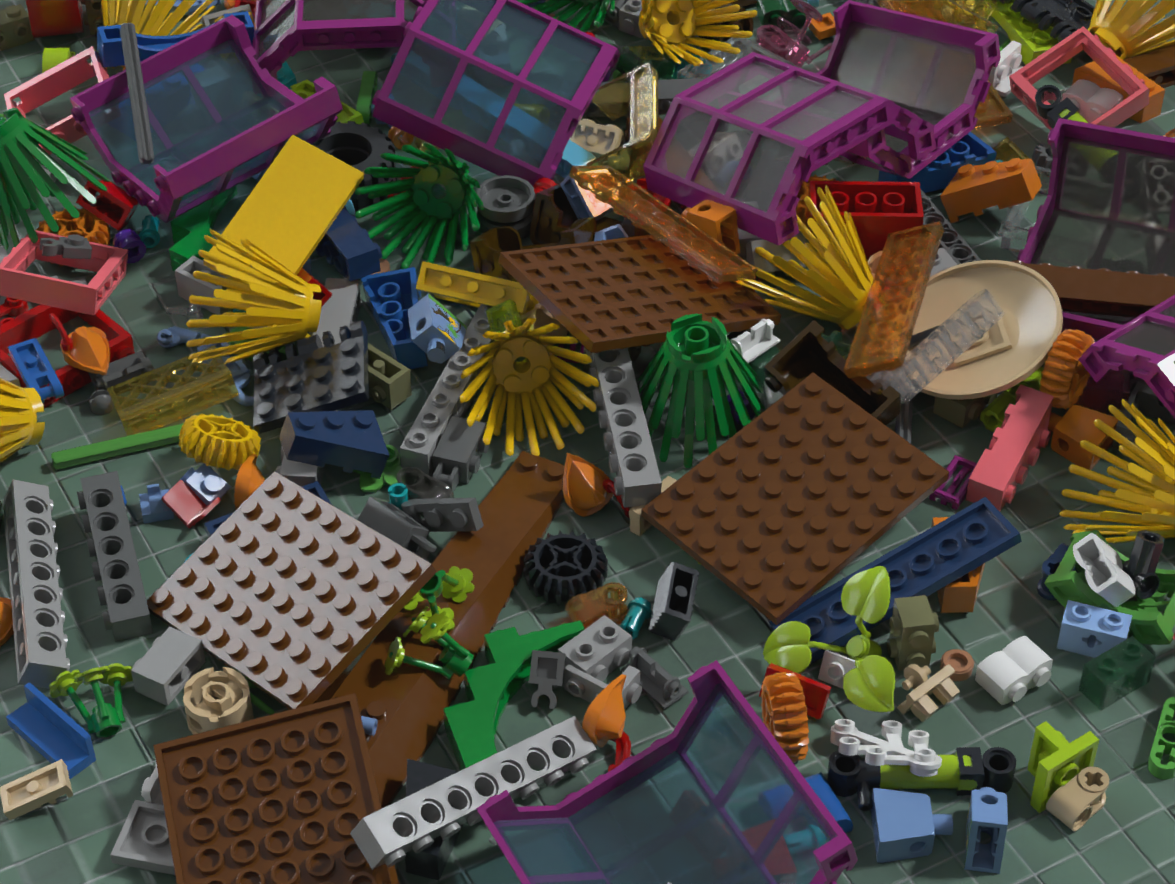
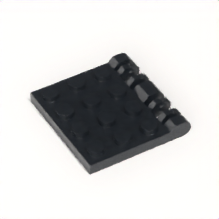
[1000,0,1095,42]
[253,320,369,434]

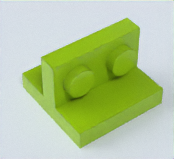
[1027,721,1100,813]

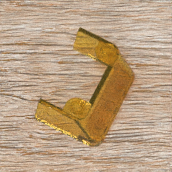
[587,63,658,183]

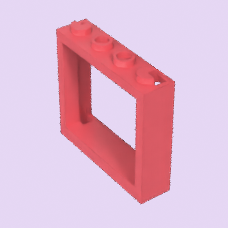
[1009,26,1150,146]
[4,46,121,155]
[0,230,129,315]

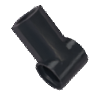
[1122,530,1165,599]

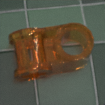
[565,582,628,629]

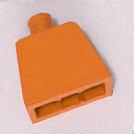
[681,200,741,263]
[1048,405,1119,470]

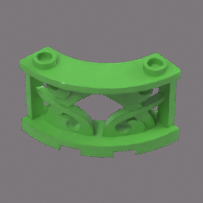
[1045,530,1175,645]

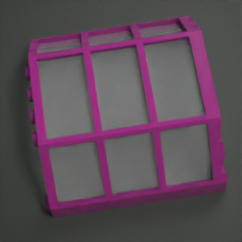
[643,52,936,246]

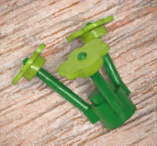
[403,566,474,633]
[385,606,473,679]
[49,663,133,738]

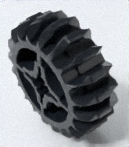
[523,530,608,606]

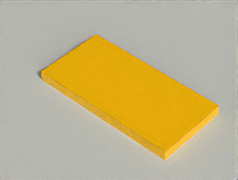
[203,134,364,285]

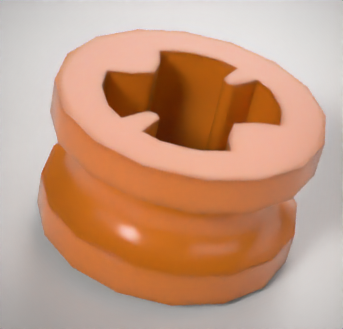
[388,126,414,149]

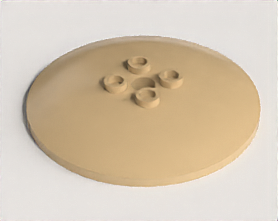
[887,260,1063,400]

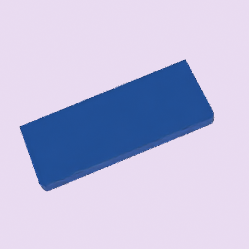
[6,682,96,779]

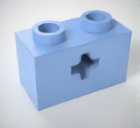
[1057,600,1132,664]

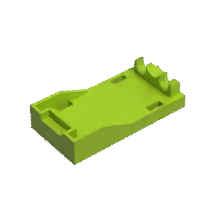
[983,0,1072,65]

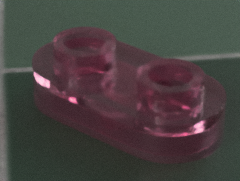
[756,25,795,60]

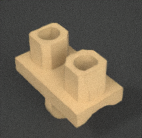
[897,664,960,722]

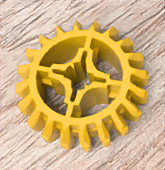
[179,413,261,470]

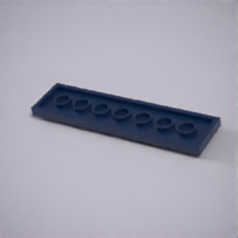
[769,497,1022,665]

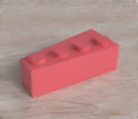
[966,384,1053,512]

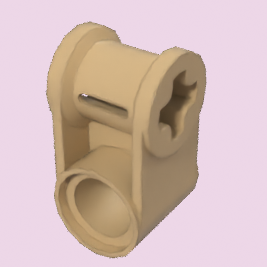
[1046,766,1110,831]

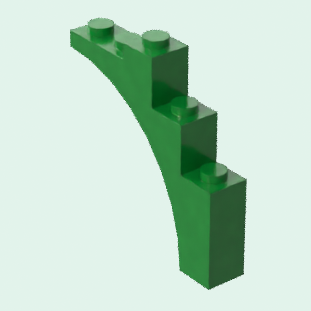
[169,172,238,271]
[443,620,585,771]

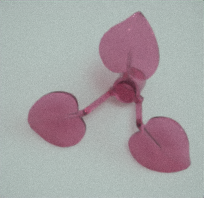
[776,0,867,77]

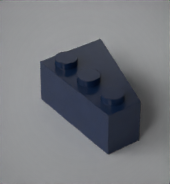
[279,410,390,479]

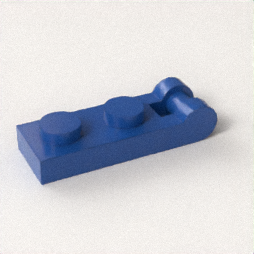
[8,338,64,403]

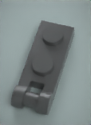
[401,497,484,532]

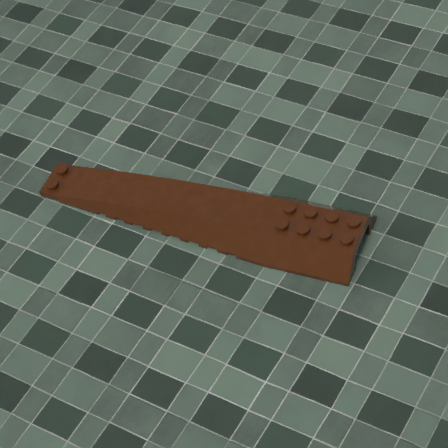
[313,451,565,808]

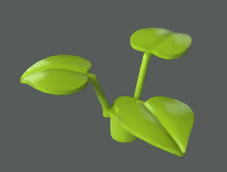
[763,566,895,712]

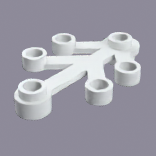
[830,719,942,777]

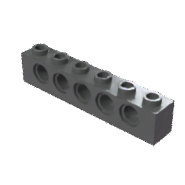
[77,471,153,642]

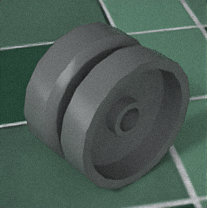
[476,175,535,239]

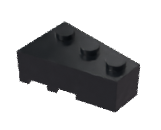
[405,759,463,881]

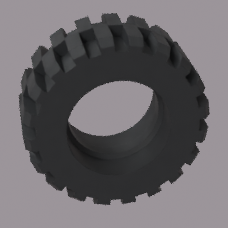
[302,121,397,212]

